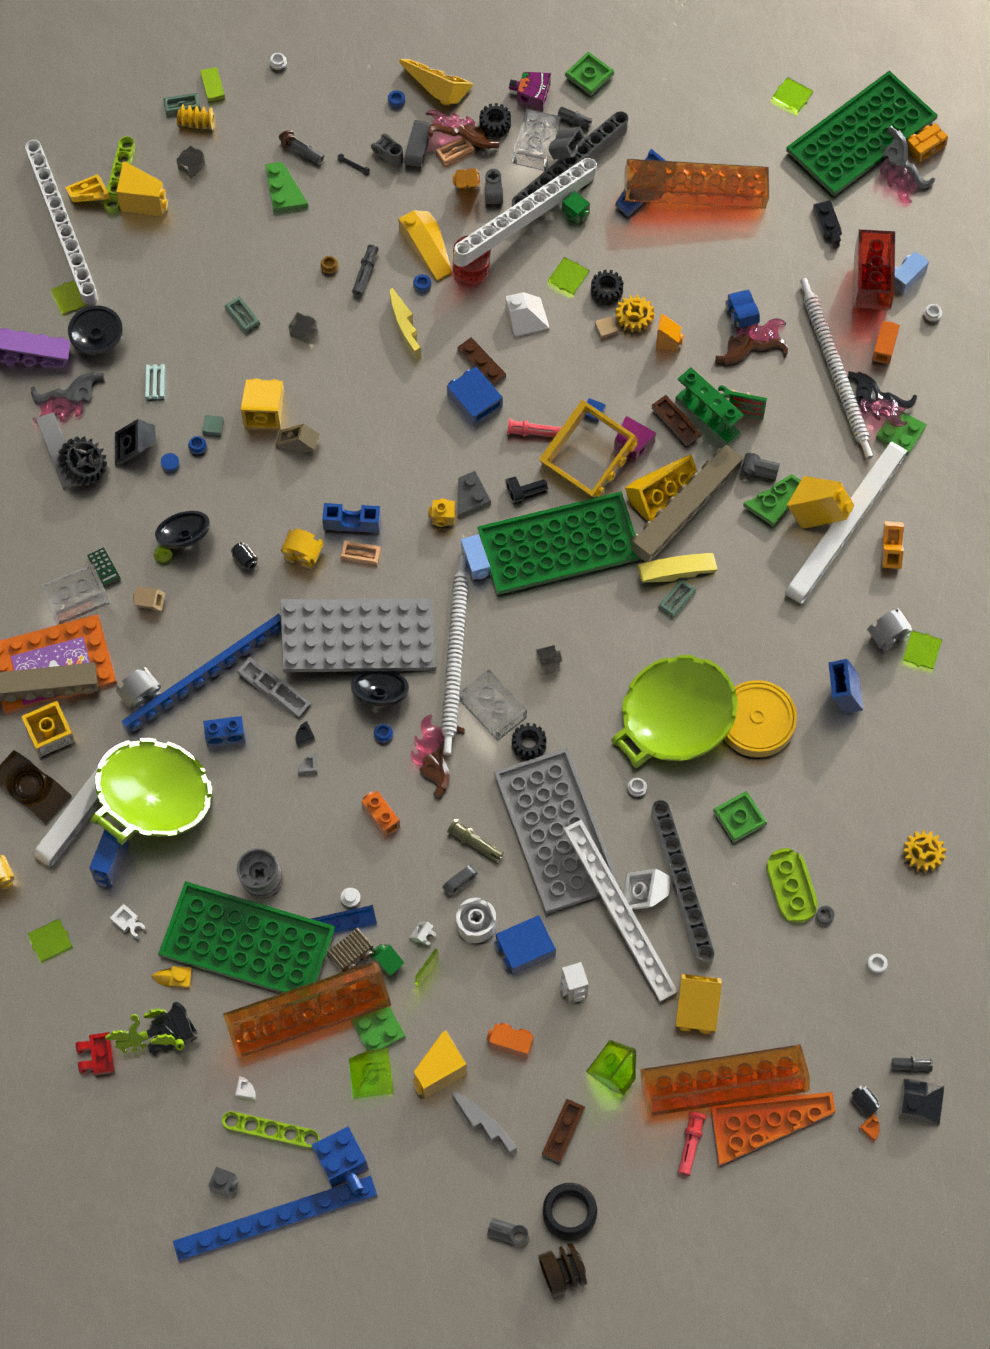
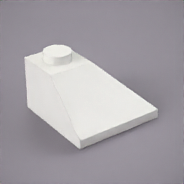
[505,292,550,338]
[623,869,672,910]

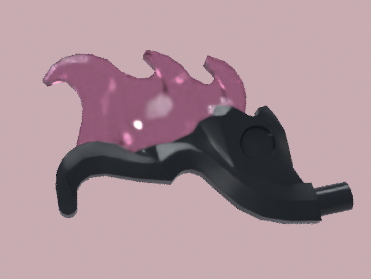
[847,371,917,427]

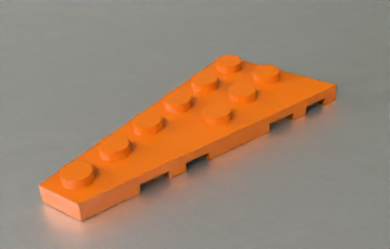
[711,1092,836,1167]

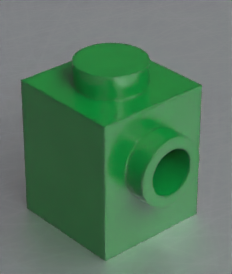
[562,191,590,224]
[370,944,405,976]

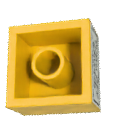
[21,701,75,757]

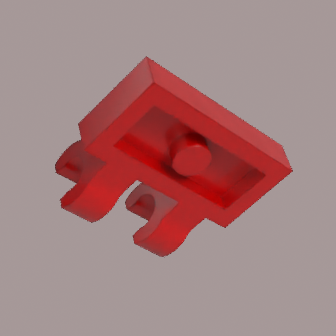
[75,1032,114,1076]

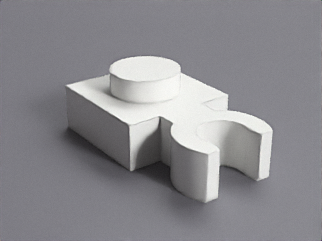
[110,904,146,939]

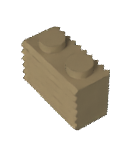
[327,928,374,975]

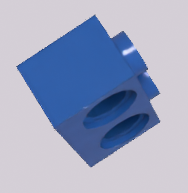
[203,716,246,747]

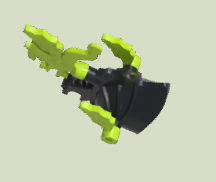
[105,1002,198,1056]

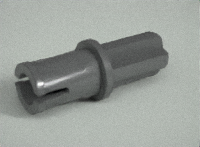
[558,107,593,129]
[291,139,325,165]
[891,1056,933,1073]

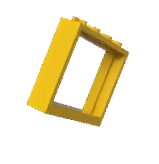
[539,399,638,498]

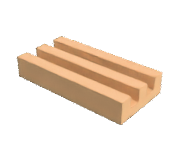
[436,137,475,166]
[340,541,381,566]

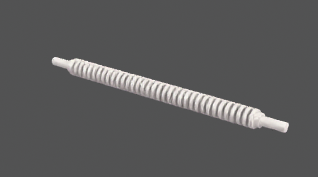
[800,278,873,459]
[441,555,469,756]

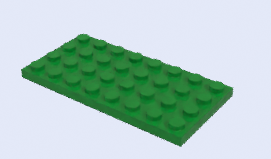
[786,70,938,196]
[477,491,641,595]
[158,881,336,1002]

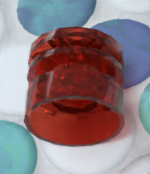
[452,235,491,284]

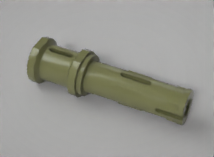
[447,819,504,863]

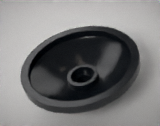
[68,306,123,355]
[155,511,210,549]
[351,671,409,707]

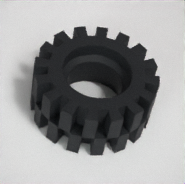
[479,103,511,137]
[591,269,624,305]
[512,723,547,761]

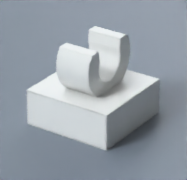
[409,921,436,945]

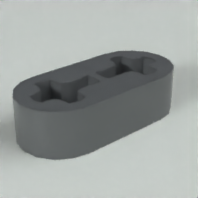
[442,865,478,896]

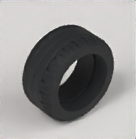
[543,1183,597,1240]

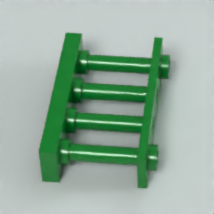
[675,367,744,446]

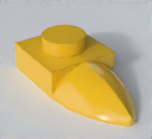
[151,966,192,989]

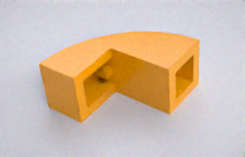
[882,521,904,569]

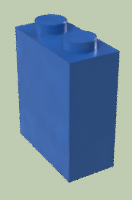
[447,367,503,426]
[828,659,863,714]
[89,829,129,887]
[494,915,556,975]

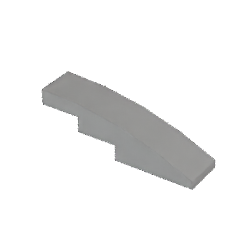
[36,412,78,489]
[236,657,311,718]
[452,1091,517,1157]

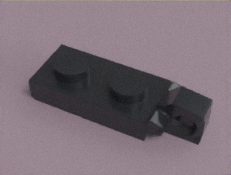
[813,200,842,247]

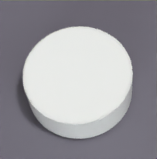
[867,954,888,975]

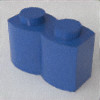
[725,289,760,328]

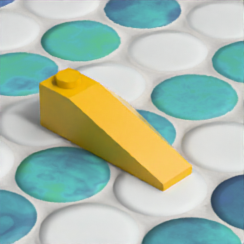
[399,59,473,106]
[398,210,452,282]
[624,454,697,522]

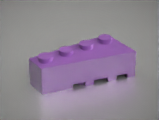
[0,328,70,368]

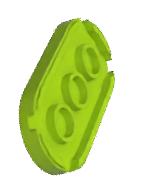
[766,848,818,924]

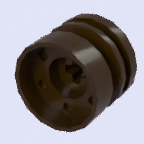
[538,1243,587,1297]

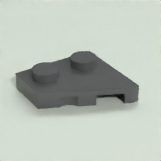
[457,471,491,518]

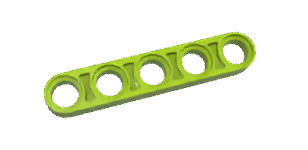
[104,136,135,214]
[222,1111,320,1150]

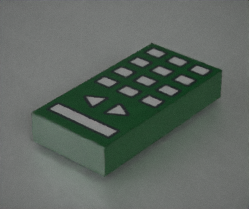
[87,547,121,588]

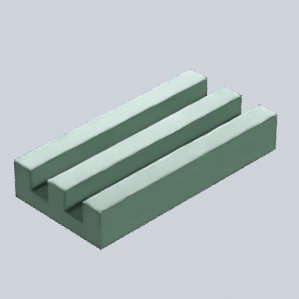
[163,93,201,116]
[225,296,260,334]
[658,579,697,619]

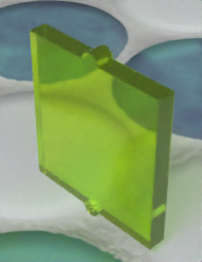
[772,77,813,113]
[548,257,590,295]
[51,280,88,315]
[903,630,942,670]
[27,919,73,962]
[414,949,440,988]

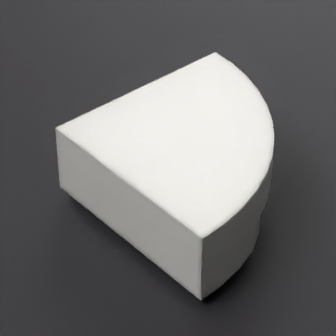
[235,1076,256,1101]

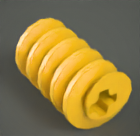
[177,104,215,130]

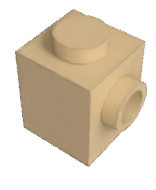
[133,586,165,611]

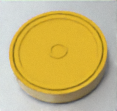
[724,680,797,757]

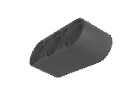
[404,120,432,168]

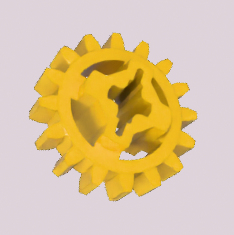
[615,294,655,333]
[902,830,946,873]

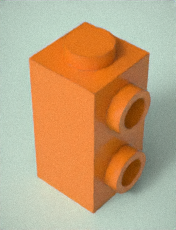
[872,321,900,365]
[361,790,400,837]
[486,1023,534,1059]

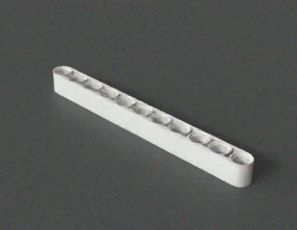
[25,140,98,305]
[453,158,597,267]
[785,442,908,604]

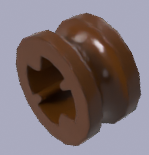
[279,130,296,147]

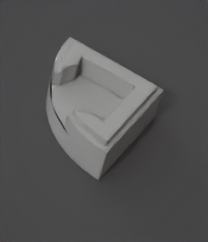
[298,754,318,776]

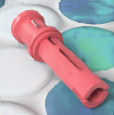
[507,418,562,437]
[678,1112,707,1176]

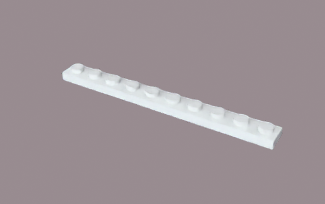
[564,820,678,1002]

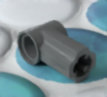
[741,453,780,480]
[487,1218,530,1248]

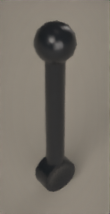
[337,154,370,174]

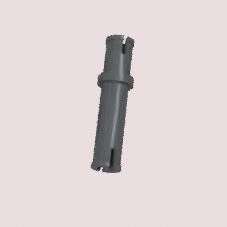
[352,244,379,296]

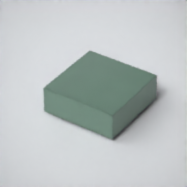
[202,415,224,436]

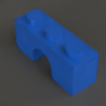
[322,503,381,533]

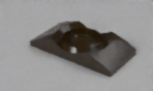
[0,750,72,825]

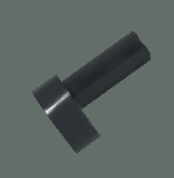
[505,476,548,503]

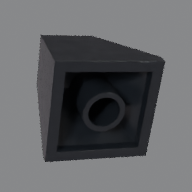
[115,419,156,466]
[898,1078,945,1126]

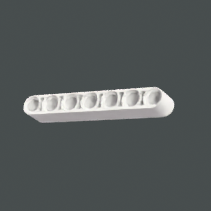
[33,769,101,867]

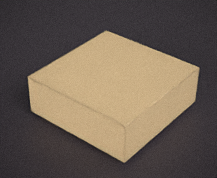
[595,316,618,339]

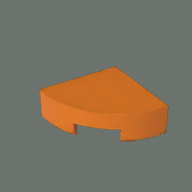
[859,1113,880,1143]

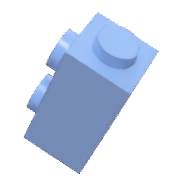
[890,251,929,294]
[461,534,490,580]

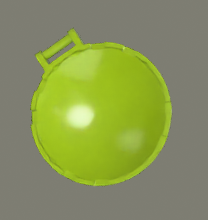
[611,655,738,768]
[91,738,212,845]

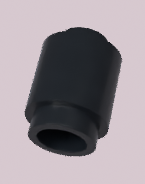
[231,542,258,570]
[851,1085,881,1117]

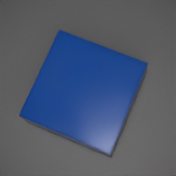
[585,398,606,422]

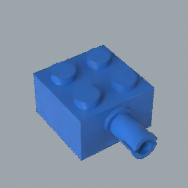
[312,1126,368,1195]

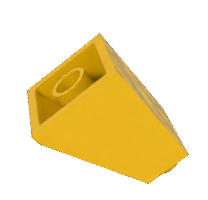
[116,162,168,216]
[241,379,284,429]
[787,476,855,529]
[675,973,722,1034]
[413,1030,467,1099]

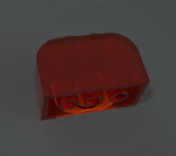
[853,229,895,310]

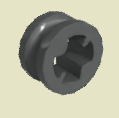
[816,906,835,926]

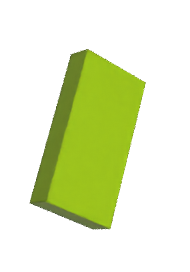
[200,67,225,102]

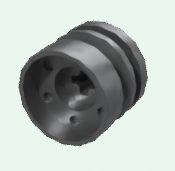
[236,848,283,898]

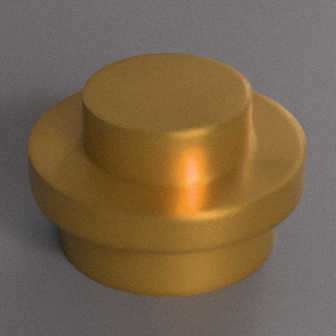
[320,256,338,274]

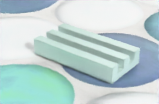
[145,364,165,400]

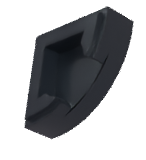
[295,721,315,747]

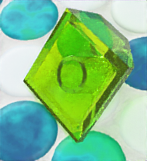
[586,1040,636,1095]
[349,1048,394,1099]

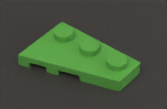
[265,162,308,213]
[743,474,801,527]

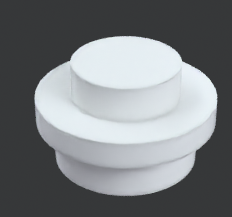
[269,53,287,70]
[924,304,942,322]
[628,778,647,797]
[341,888,360,907]

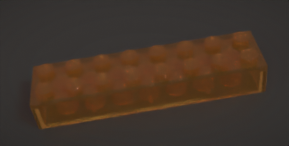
[624,159,769,209]
[223,961,391,1058]
[640,1044,810,1117]

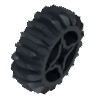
[57,436,108,486]

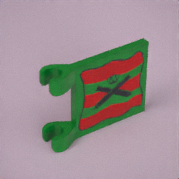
[718,385,767,419]

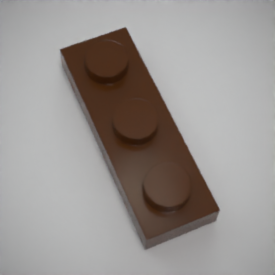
[457,337,506,386]
[652,395,701,446]
[542,1099,585,1164]

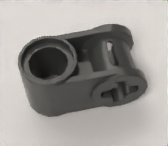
[371,133,404,166]
[485,169,503,204]

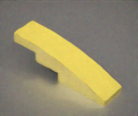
[390,288,421,360]
[637,553,718,583]

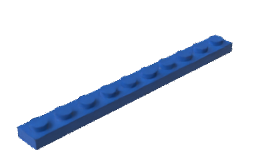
[122,613,281,734]
[173,1176,378,1262]

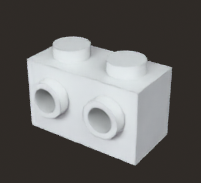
[560,962,589,1002]

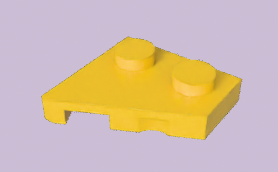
[65,174,110,202]

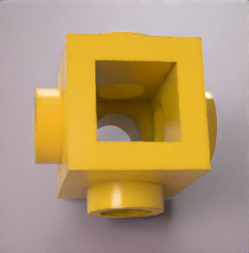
[428,498,455,527]

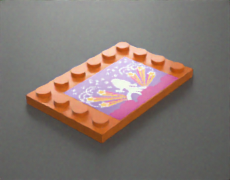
[0,614,117,714]

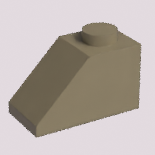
[275,423,320,453]

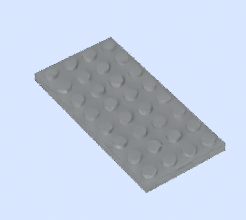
[280,598,437,672]
[494,748,621,914]

